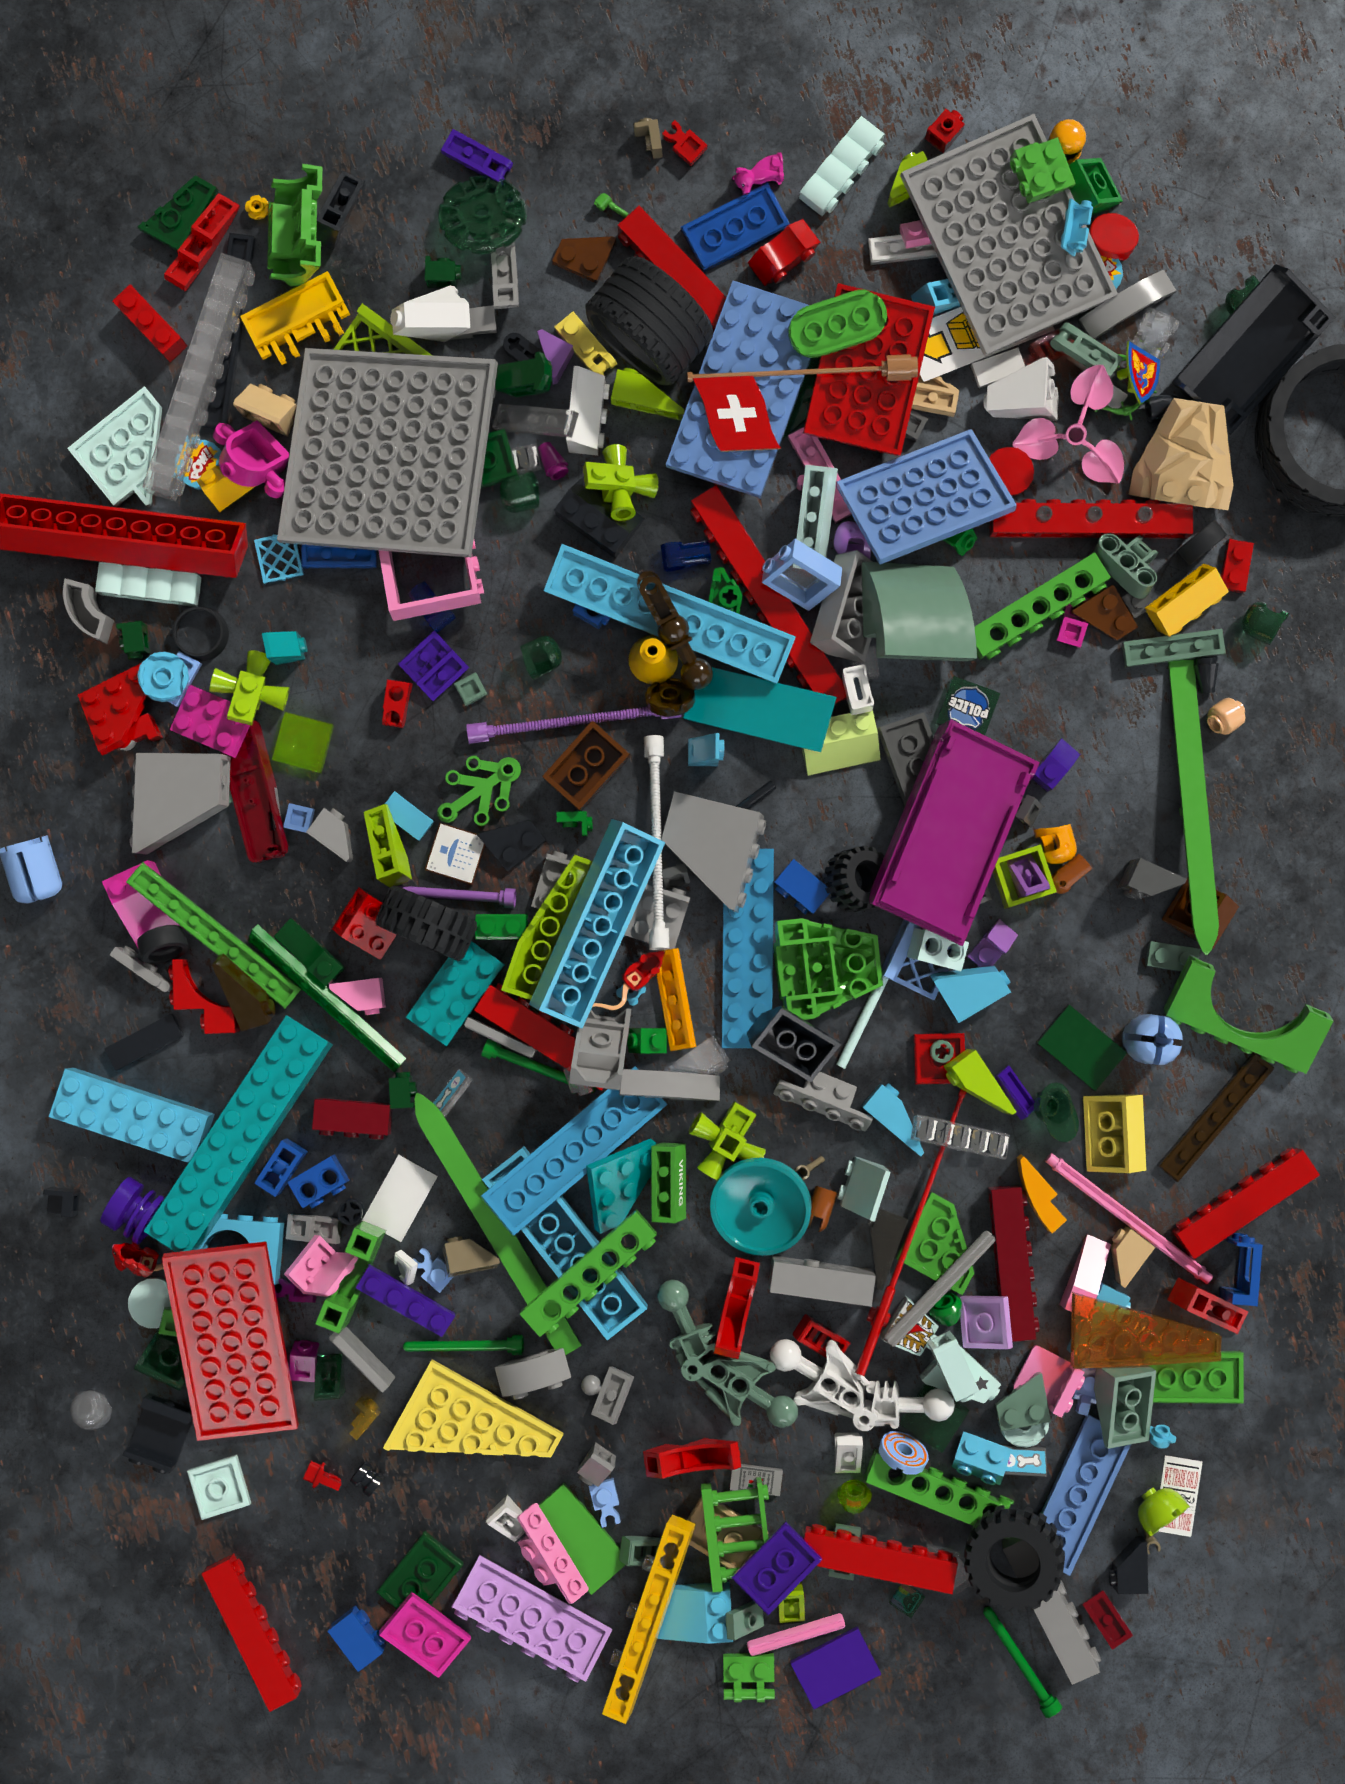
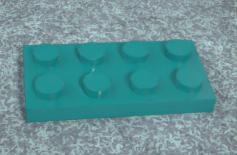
[406,941,505,1046]

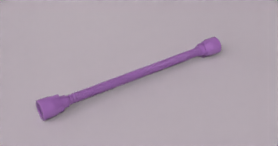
[467,707,681,744]

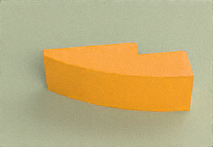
[1016,1154,1067,1233]

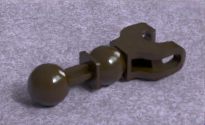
[636,570,713,690]

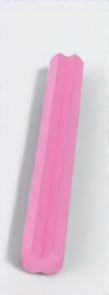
[747,1613,845,1656]

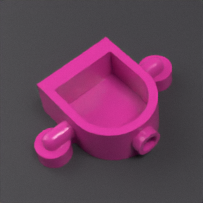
[213,420,290,498]

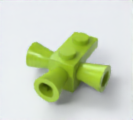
[583,444,658,521]
[209,650,290,726]
[688,1101,766,1180]

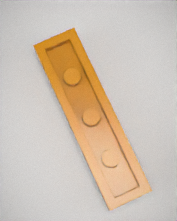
[657,948,696,1051]

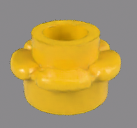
[245,195,269,220]

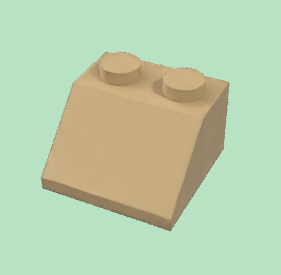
[233,384,297,437]

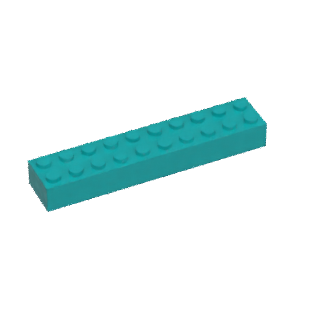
[144,1015,333,1252]

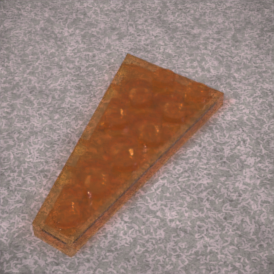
[1071,1292,1222,1369]

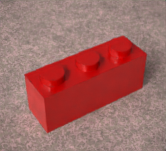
[112,284,187,362]

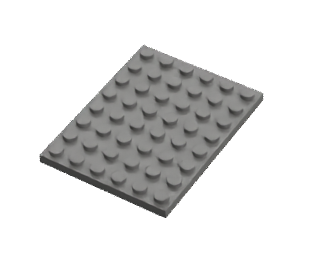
[900,114,1118,357]

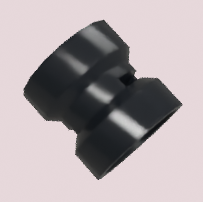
[349,1461,385,1497]

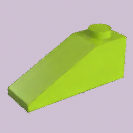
[611,368,685,421]
[364,804,412,888]
[944,1049,1016,1115]

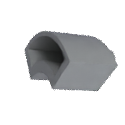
[63,578,114,644]
[494,1348,571,1399]

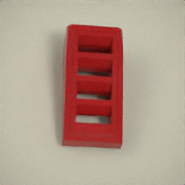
[793,1314,851,1358]

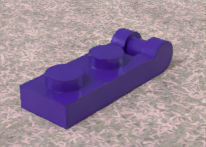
[441,129,513,186]

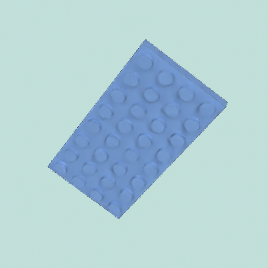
[666,280,811,499]

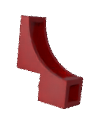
[169,959,240,1034]
[714,1257,760,1359]
[643,1438,741,1479]

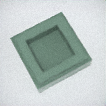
[454,672,488,706]

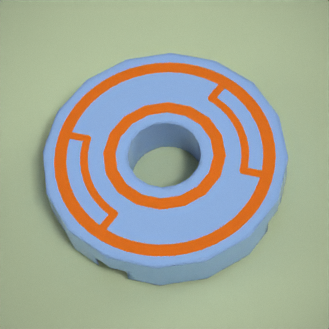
[879,1431,929,1474]

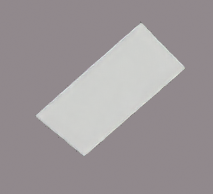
[362,1155,438,1242]

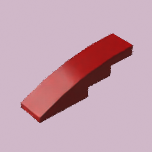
[164,193,240,291]

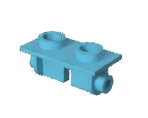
[1061,198,1093,257]

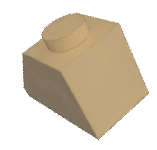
[1111,1226,1155,1288]

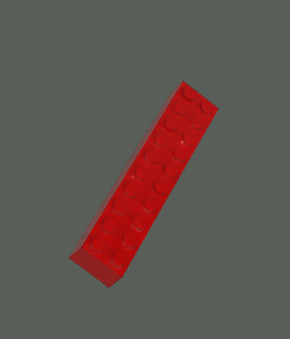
[0,493,248,578]

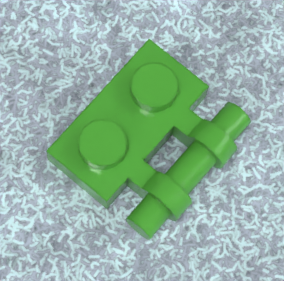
[723,1653,775,1703]

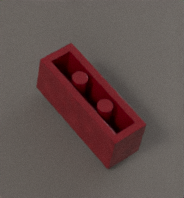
[312,1098,393,1139]

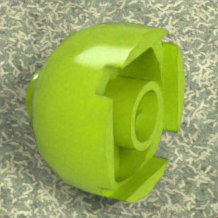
[1138,1487,1190,1537]

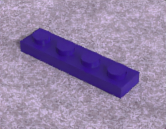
[355,1264,455,1337]

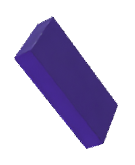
[994,1065,1038,1120]

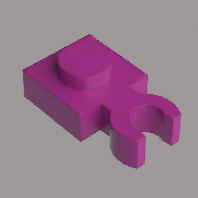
[276,1279,316,1303]

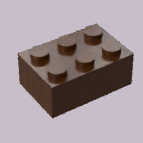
[542,720,630,811]

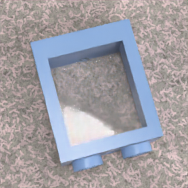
[762,539,842,611]

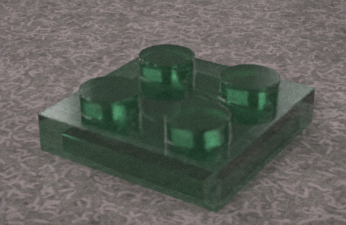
[899,1384,970,1453]

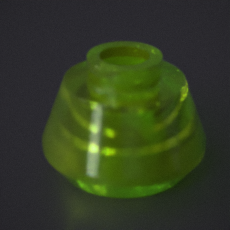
[837,1480,872,1514]

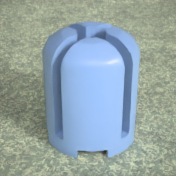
[0,835,62,904]
[1122,1014,1183,1065]

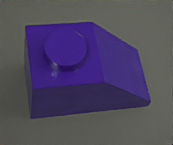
[1032,738,1081,792]

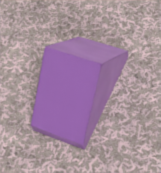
[537,329,574,385]
[1007,853,1050,898]

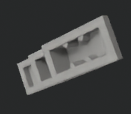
[620,1069,720,1101]

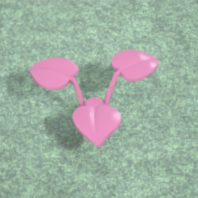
[1013,364,1124,484]

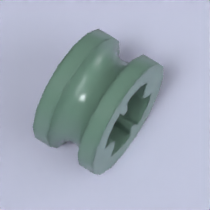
[930,1040,954,1063]

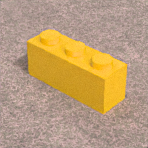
[1145,563,1229,637]

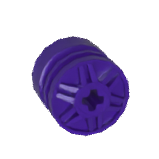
[100,1177,166,1245]

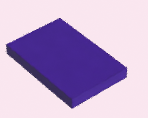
[732,1521,822,1615]
[790,1626,881,1709]

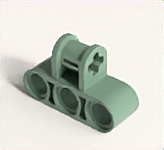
[1093,533,1158,599]

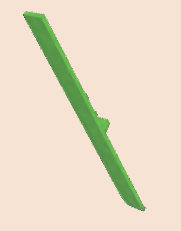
[1168,660,1219,955]
[414,1093,582,1355]

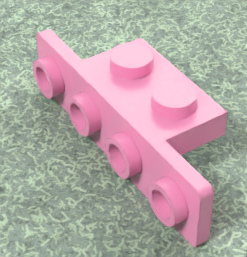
[517,1503,589,1604]

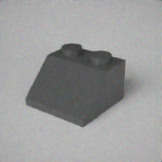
[1118,858,1187,900]

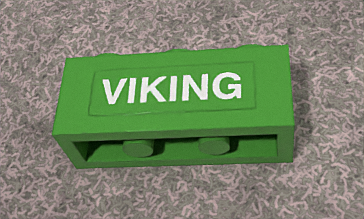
[651,1143,686,1223]

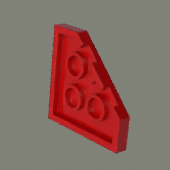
[78,663,147,756]

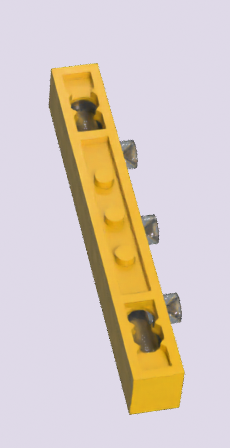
[602,1514,696,1724]

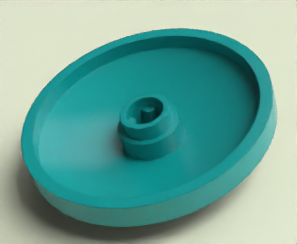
[710,1158,812,1255]

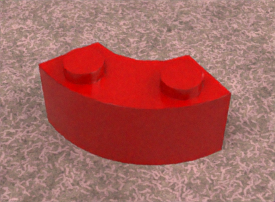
[747,219,821,286]

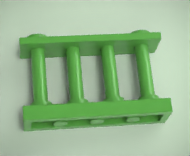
[701,1477,769,1592]

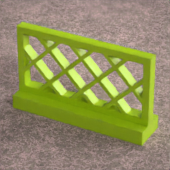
[333,303,433,356]

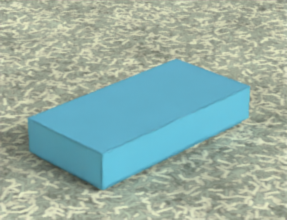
[385,791,435,841]

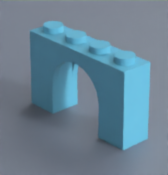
[200,1214,285,1285]

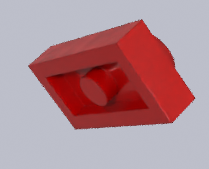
[1221,539,1254,593]

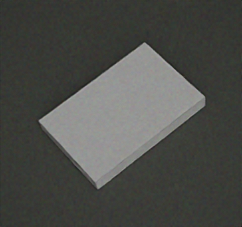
[329,1327,395,1393]

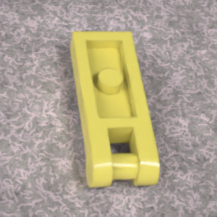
[554,311,617,375]

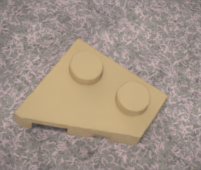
[912,375,959,417]

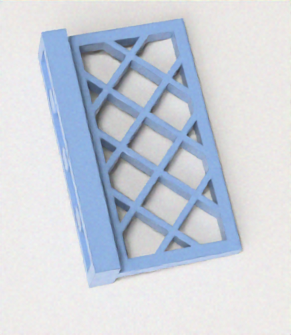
[881,919,952,1000]

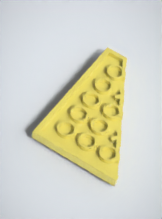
[383,1359,564,1457]

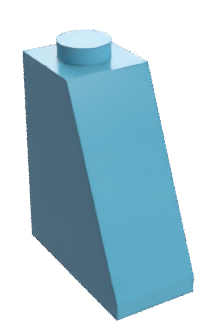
[930,966,1011,1023]

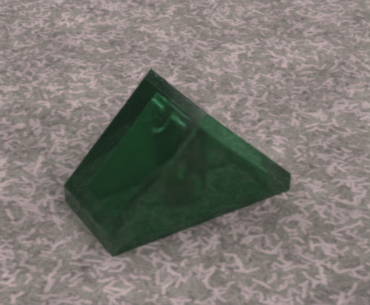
[314,1354,346,1401]

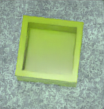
[993,844,1057,909]

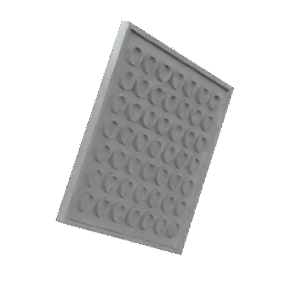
[277,348,498,558]

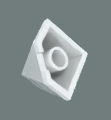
[390,286,470,342]
[983,357,1059,421]

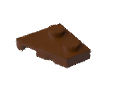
[552,236,616,284]
[1070,585,1138,640]

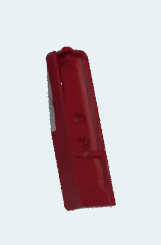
[220,721,288,863]

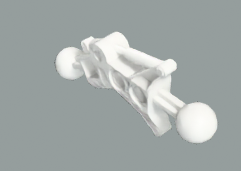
[770,1339,955,1431]

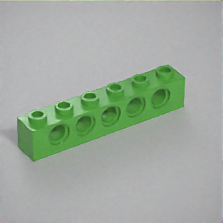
[975,552,1111,660]
[520,1209,657,1337]
[864,1449,1014,1540]

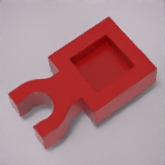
[662,120,708,166]

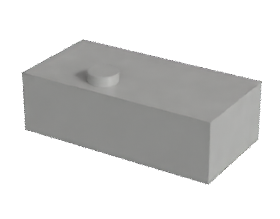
[768,1255,876,1307]

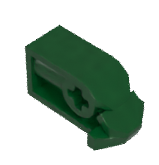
[495,352,552,398]

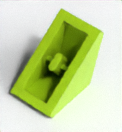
[778,1581,805,1623]

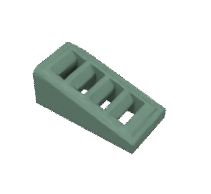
[619,1536,661,1566]

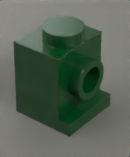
[425,256,462,289]
[116,621,150,660]
[389,1072,417,1109]

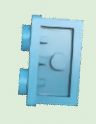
[952,1431,1012,1485]

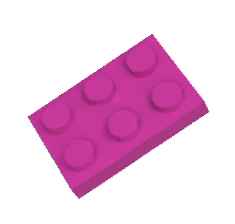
[170,685,250,758]
[379,1592,471,1678]

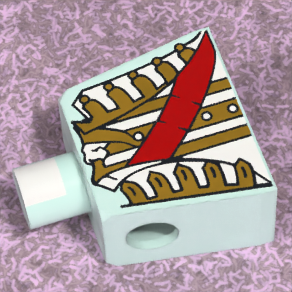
[880,1296,939,1356]

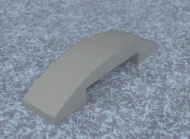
[488,219,519,309]
[1079,270,1176,339]

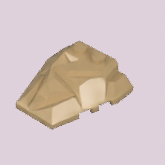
[1128,398,1233,510]

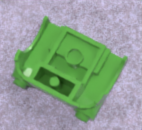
[267,164,322,288]

